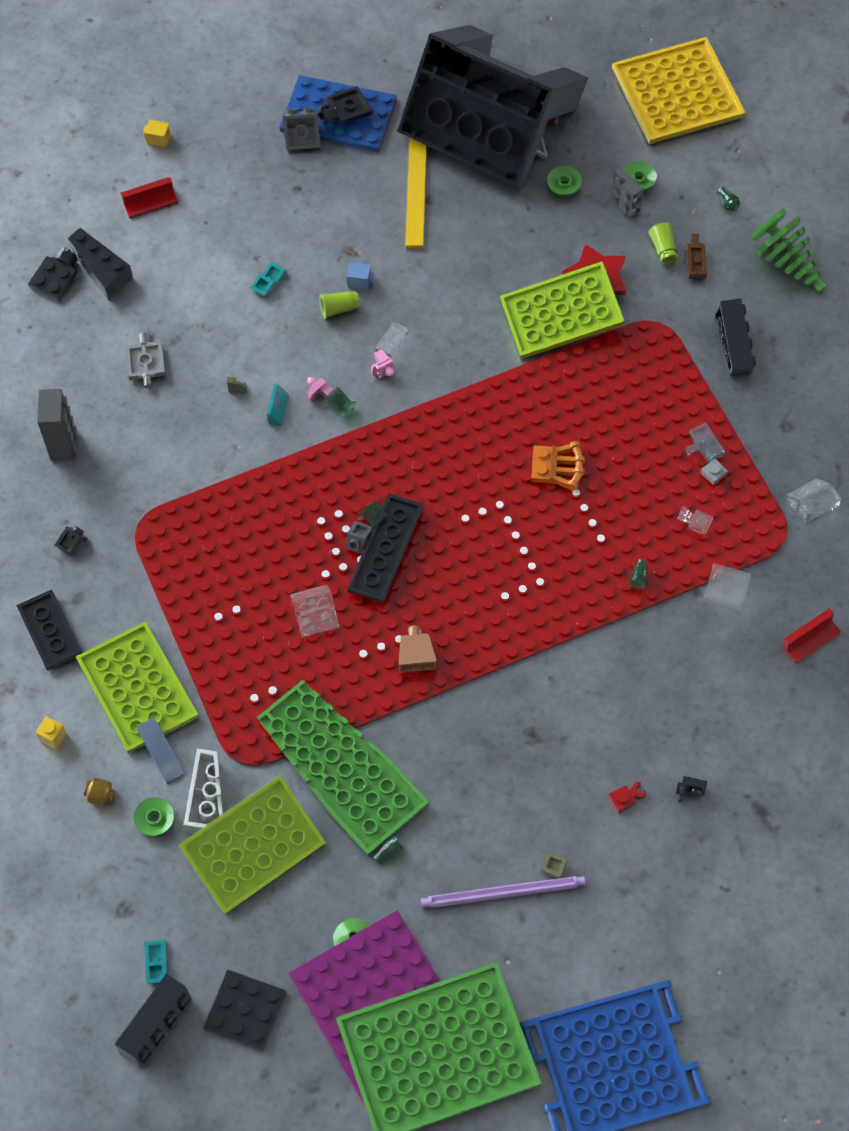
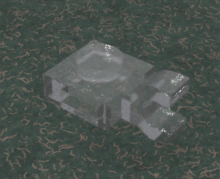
[677,506,713,535]

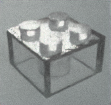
[702,563,751,615]

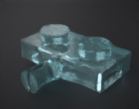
[686,423,725,462]

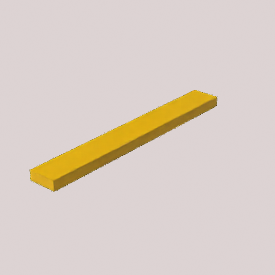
[405,134,427,249]

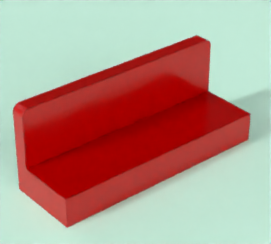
[120,177,178,218]
[781,608,841,664]

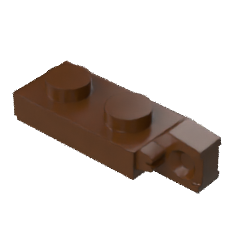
[686,233,707,279]

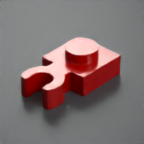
[608,782,646,814]

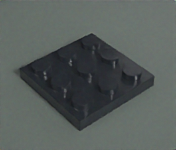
[203,969,286,1051]

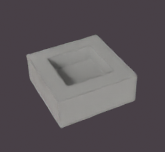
[701,459,728,485]

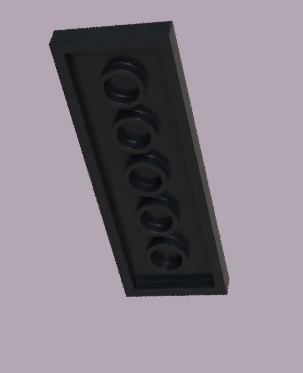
[347,493,424,604]

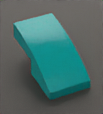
[250,262,286,297]
[144,940,168,984]

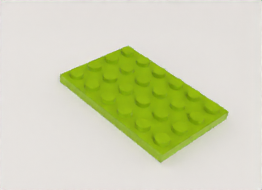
[500,262,625,359]
[76,621,199,754]
[178,775,326,914]

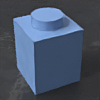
[346,262,374,289]

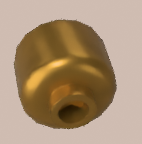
[84,777,115,806]

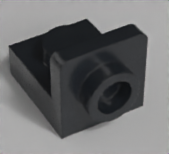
[55,526,88,556]
[676,776,708,802]

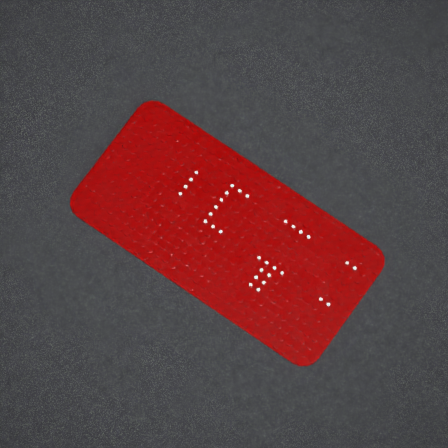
[134,320,788,766]

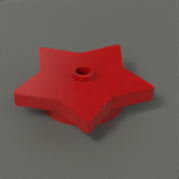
[561,245,626,295]

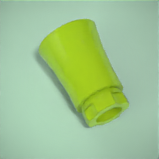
[648,223,678,264]
[319,291,360,319]

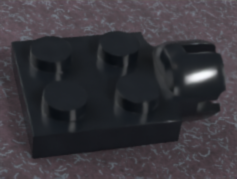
[318,86,373,125]
[28,247,78,302]

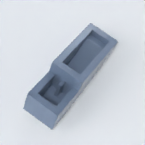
[136,718,184,783]

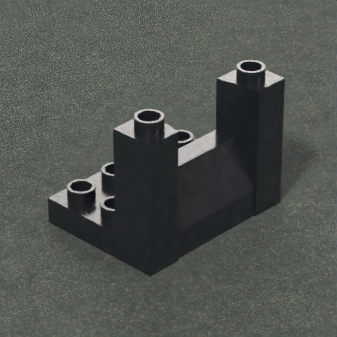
[397,25,588,187]

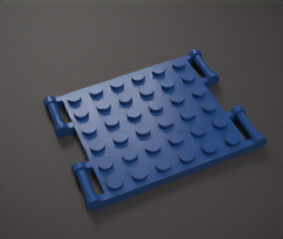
[520,980,712,1131]

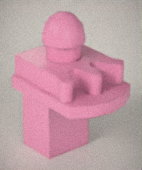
[371,349,395,379]
[307,377,337,403]

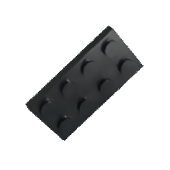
[16,589,82,671]

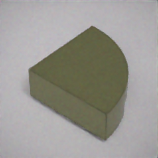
[227,377,247,392]

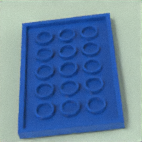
[280,75,397,152]

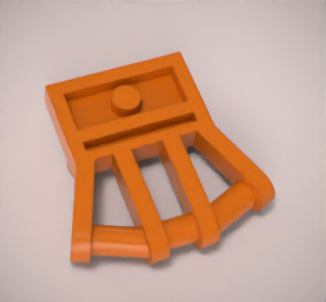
[531,441,585,491]

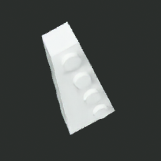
[183,749,223,834]

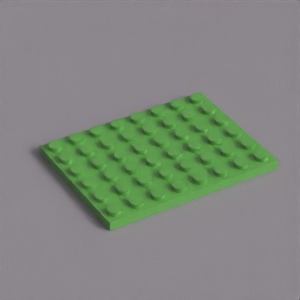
[336,962,542,1131]

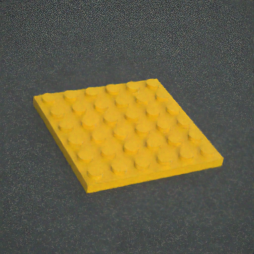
[612,37,746,144]

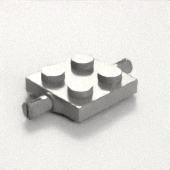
[125,332,166,389]

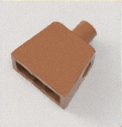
[399,625,437,673]

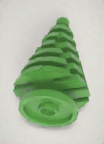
[750,208,827,292]

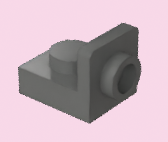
[345,521,373,554]

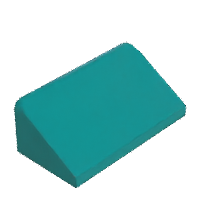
[267,383,289,425]

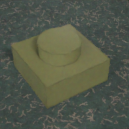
[541,852,567,879]

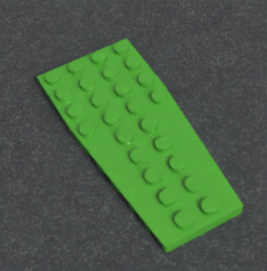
[258,680,429,856]

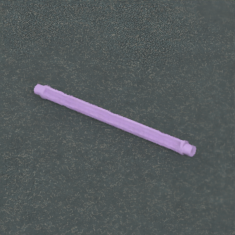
[421,876,585,908]

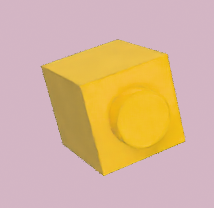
[143,119,171,147]
[35,716,67,750]

